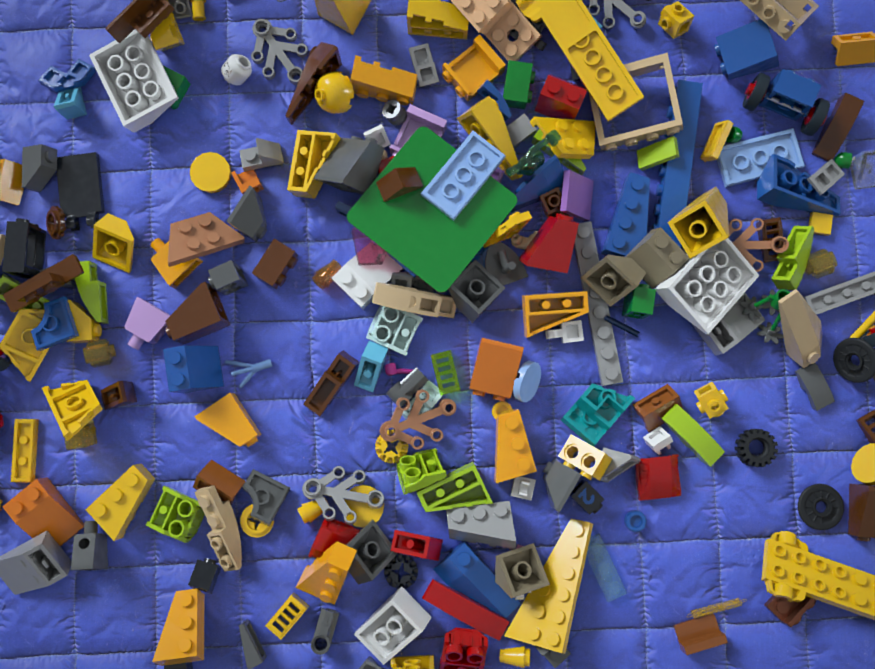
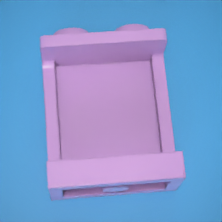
[390,104,447,156]

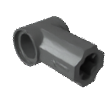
[386,367,428,408]
[311,608,340,655]

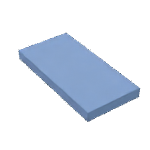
[717,128,805,188]
[421,131,506,221]

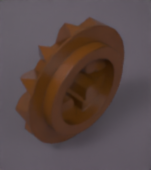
[46,206,66,239]

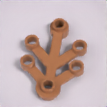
[729,218,789,272]
[379,389,456,450]

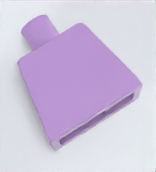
[124,297,170,350]

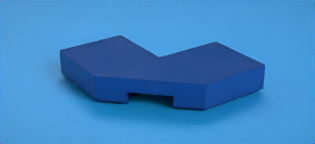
[38,59,97,93]

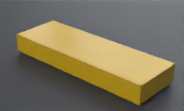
[11,419,39,483]

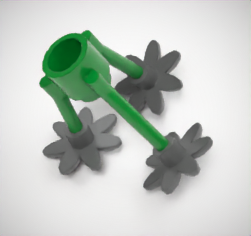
[740,289,790,344]

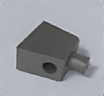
[71,521,108,571]

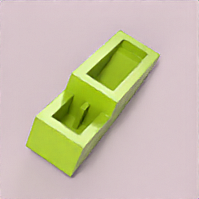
[771,226,814,290]
[75,261,109,324]
[661,404,725,467]

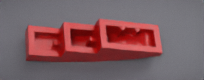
[422,579,509,641]

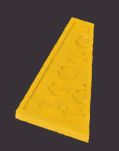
[504,519,593,654]

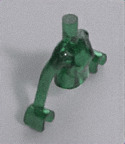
[506,130,561,177]

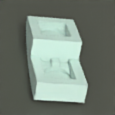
[402,380,444,419]

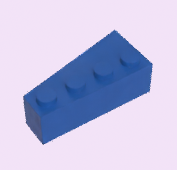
[601,172,650,257]

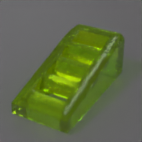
[430,350,461,395]

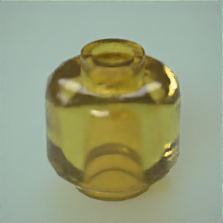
[805,249,838,279]
[83,339,116,368]

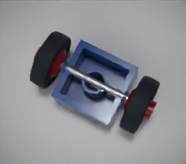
[743,69,830,136]

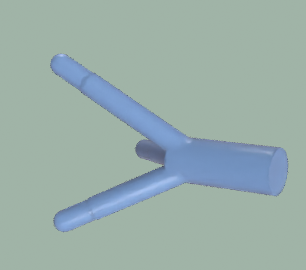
[225,359,273,388]

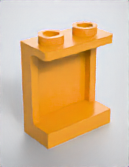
[442,35,506,102]

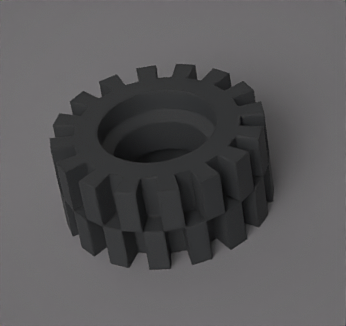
[735,429,778,467]

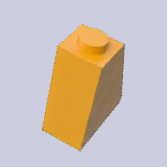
[194,393,262,447]

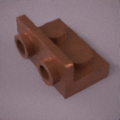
[764,595,816,627]

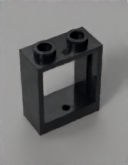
[2,218,46,279]

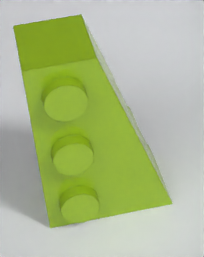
[416,462,493,512]

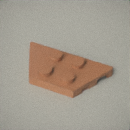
[168,212,245,267]

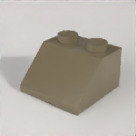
[625,227,689,289]
[581,255,646,307]

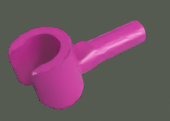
[384,363,413,376]

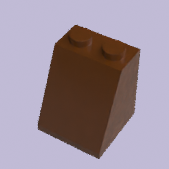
[165,282,231,344]
[848,483,875,541]

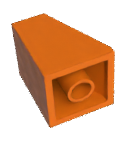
[469,338,524,402]

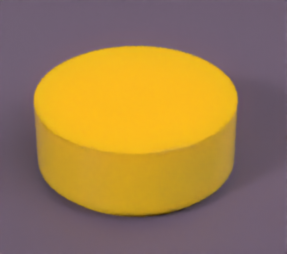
[492,401,513,420]

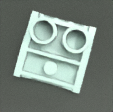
[366,305,423,356]

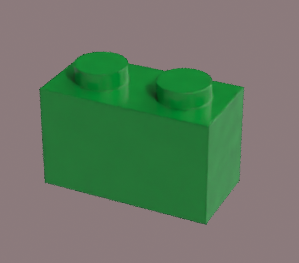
[503,60,535,110]
[622,284,656,319]

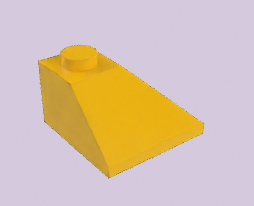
[92,213,134,273]

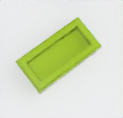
[636,136,679,171]

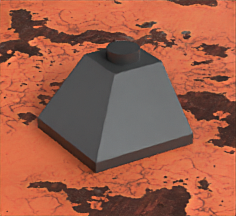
[227,186,267,242]
[449,260,505,323]
[543,459,582,512]
[347,520,398,584]

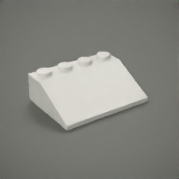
[89,30,179,133]
[655,238,759,334]

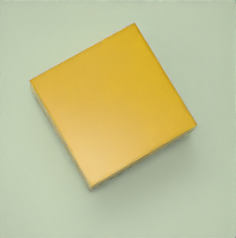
[808,212,833,236]

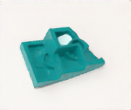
[561,383,635,447]

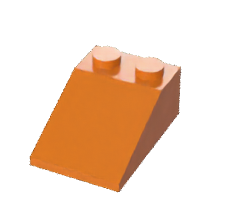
[2,477,84,547]

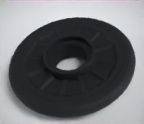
[833,338,875,383]
[798,484,844,530]

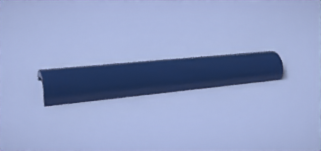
[604,315,640,337]

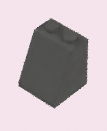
[314,136,384,194]

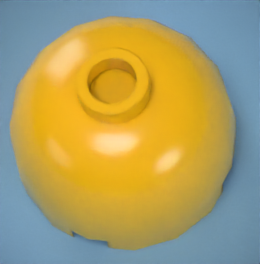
[314,71,354,114]

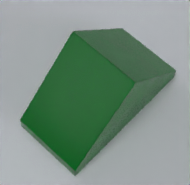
[163,66,191,110]

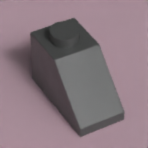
[22,144,57,192]

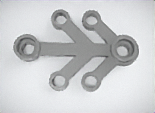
[588,0,646,30]
[251,19,308,85]
[302,466,384,525]

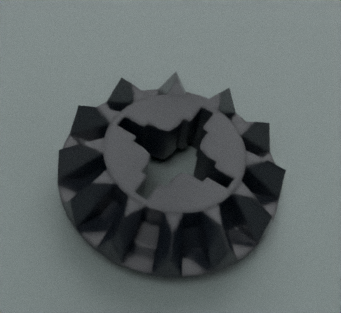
[384,554,418,589]

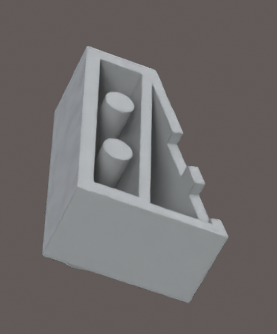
[446,501,516,550]

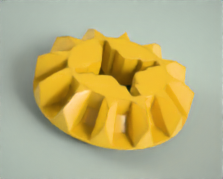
[375,430,408,463]
[240,504,275,538]

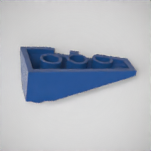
[757,154,841,216]
[510,155,564,213]
[433,541,522,618]

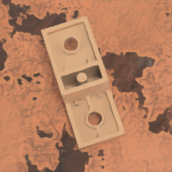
[451,0,542,61]

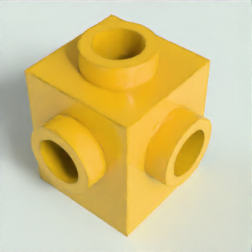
[658,1,694,39]
[694,382,729,419]

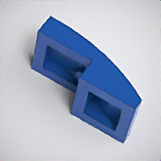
[477,80,512,121]

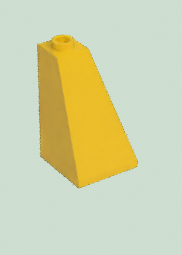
[314,0,371,35]
[667,186,729,258]

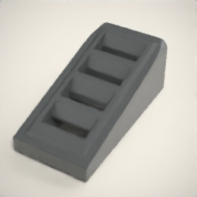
[239,619,267,669]

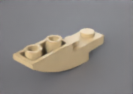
[372,282,456,318]
[194,486,242,572]

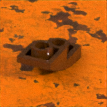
[539,187,569,218]

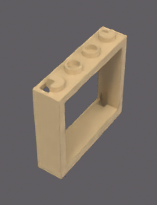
[740,0,819,41]
[589,52,683,151]

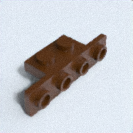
[105,0,174,43]
[3,254,84,313]

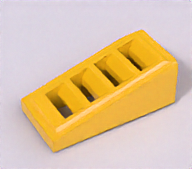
[265,592,309,640]

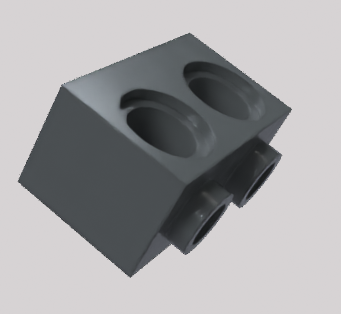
[208,260,249,295]

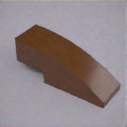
[812,93,864,161]
[303,350,360,416]

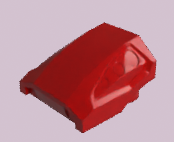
[635,454,681,501]
[308,516,361,558]
[439,627,488,669]

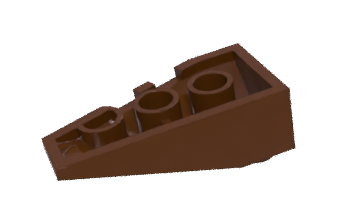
[285,42,342,125]

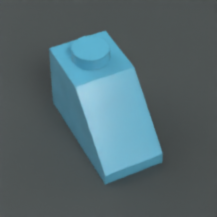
[354,341,389,392]

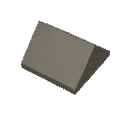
[495,543,550,599]

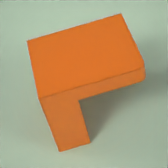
[231,170,264,195]

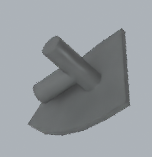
[485,242,528,286]

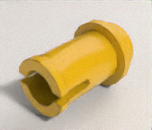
[189,0,206,21]

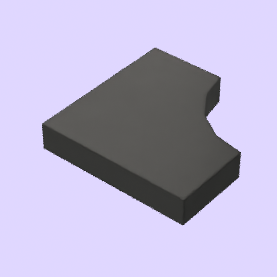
[242,469,290,527]

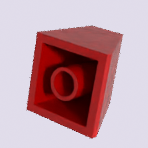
[535,74,587,119]
[519,213,579,273]

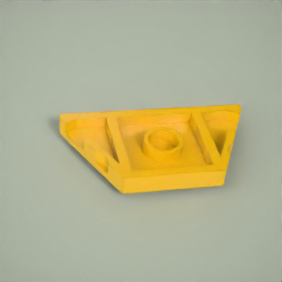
[530,116,596,159]
[0,308,49,382]
[42,380,103,441]

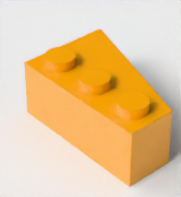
[351,55,418,106]
[522,291,589,338]
[494,409,537,483]
[295,542,357,605]
[152,588,205,666]

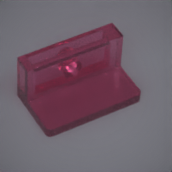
[352,228,387,265]

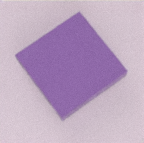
[560,170,594,221]

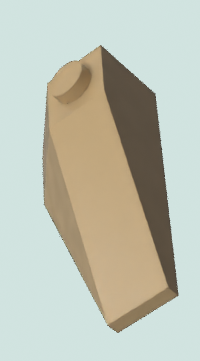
[778,289,822,368]

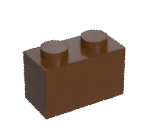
[252,239,298,289]

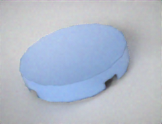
[513,360,541,403]

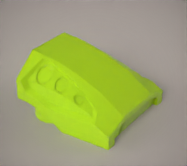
[396,448,447,495]
[146,486,205,543]

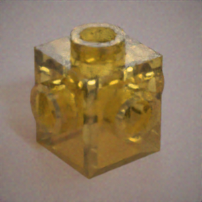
[63,419,97,450]

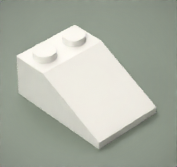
[332,241,404,310]
[354,586,432,665]

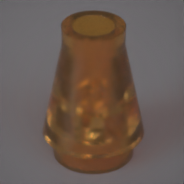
[311,259,342,290]

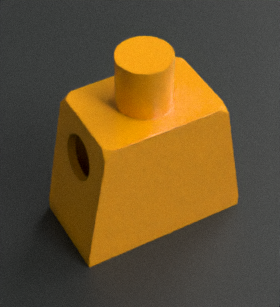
[150,238,203,289]

